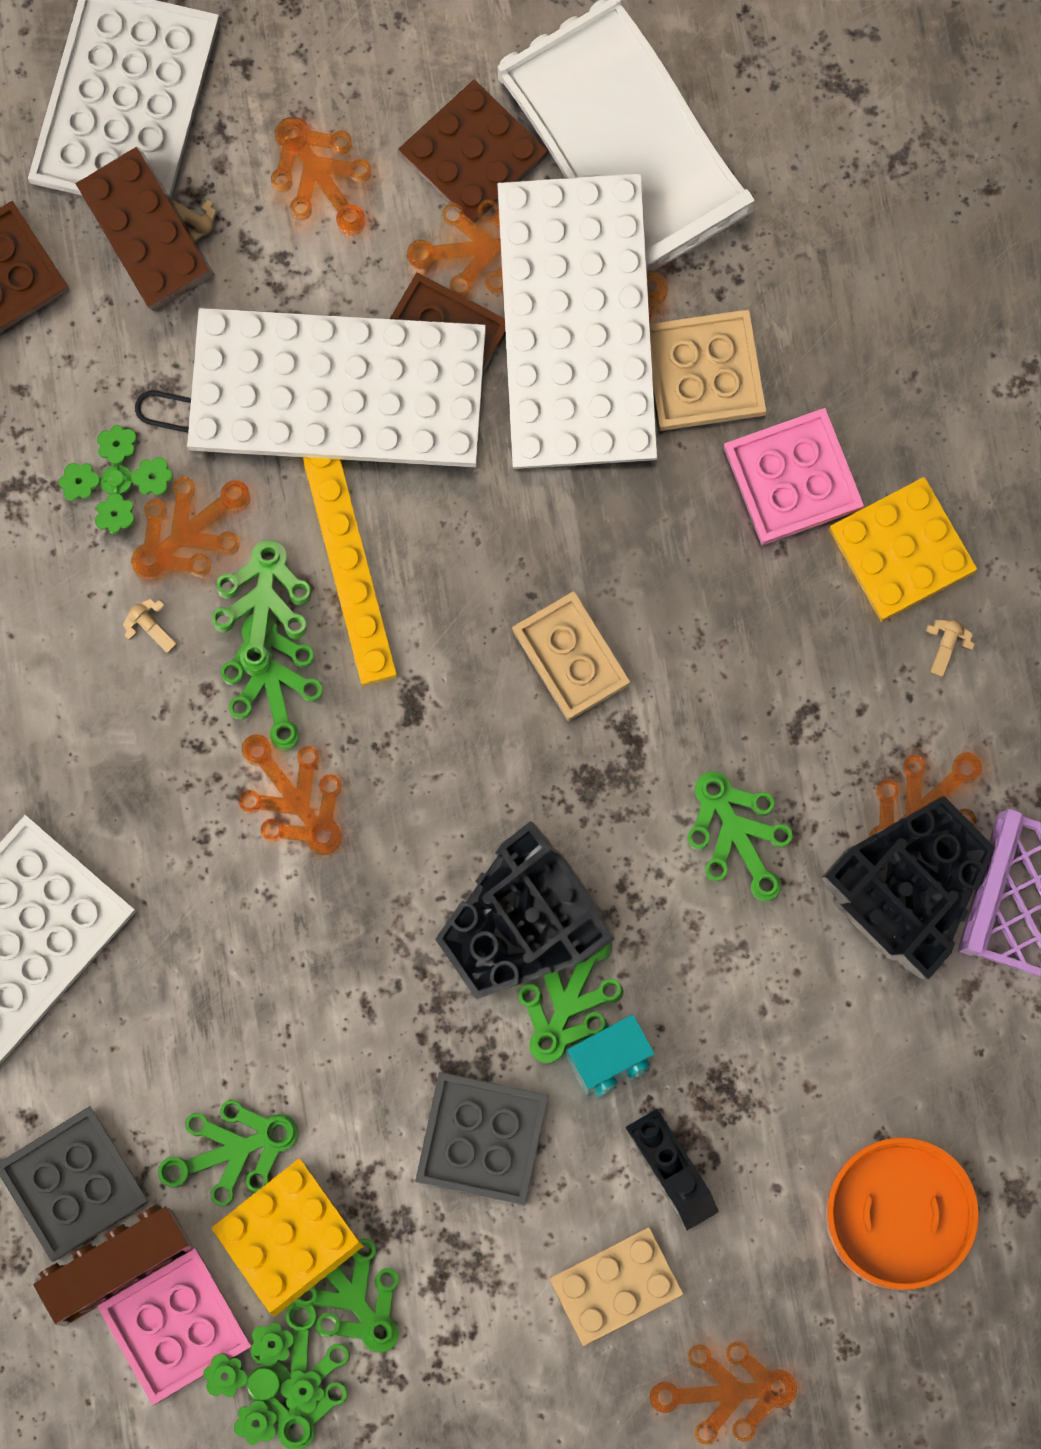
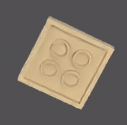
[650,309,766,431]

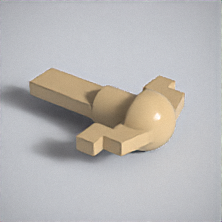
[171,199,217,242]
[122,598,177,653]
[925,620,975,677]

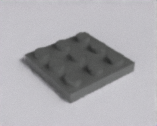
[415,1072,548,1206]
[0,1106,149,1262]

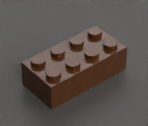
[75,146,215,311]
[33,1205,194,1327]

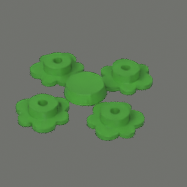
[59,425,173,534]
[203,1322,324,1445]

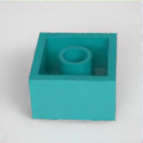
[566,1014,655,1098]

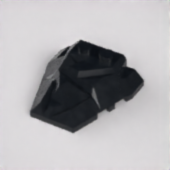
[822,796,995,980]
[435,821,615,999]

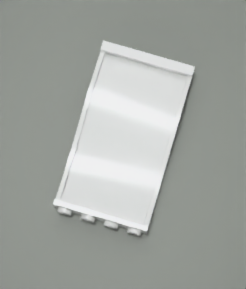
[497,0,755,276]

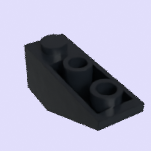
[625,1109,719,1231]

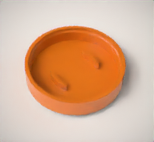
[825,1138,979,1291]

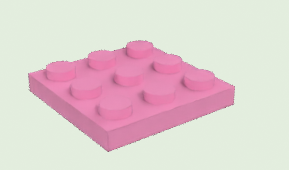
[723,408,864,546]
[97,1248,251,1405]

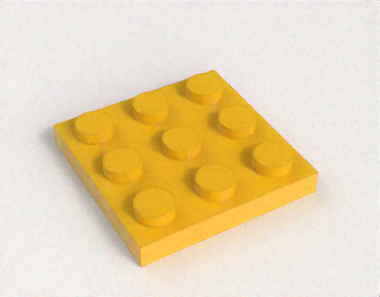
[829,477,978,622]
[211,1158,364,1317]

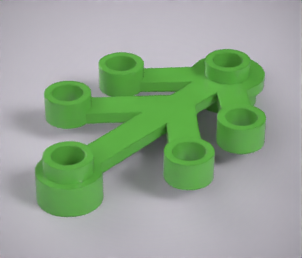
[212,540,311,676]
[221,614,323,751]
[687,771,792,902]
[518,942,624,1064]
[158,1100,298,1207]
[294,1238,399,1353]
[249,1300,349,1449]

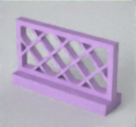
[957,809,1041,978]

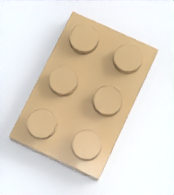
[512,591,631,722]
[549,1227,684,1347]

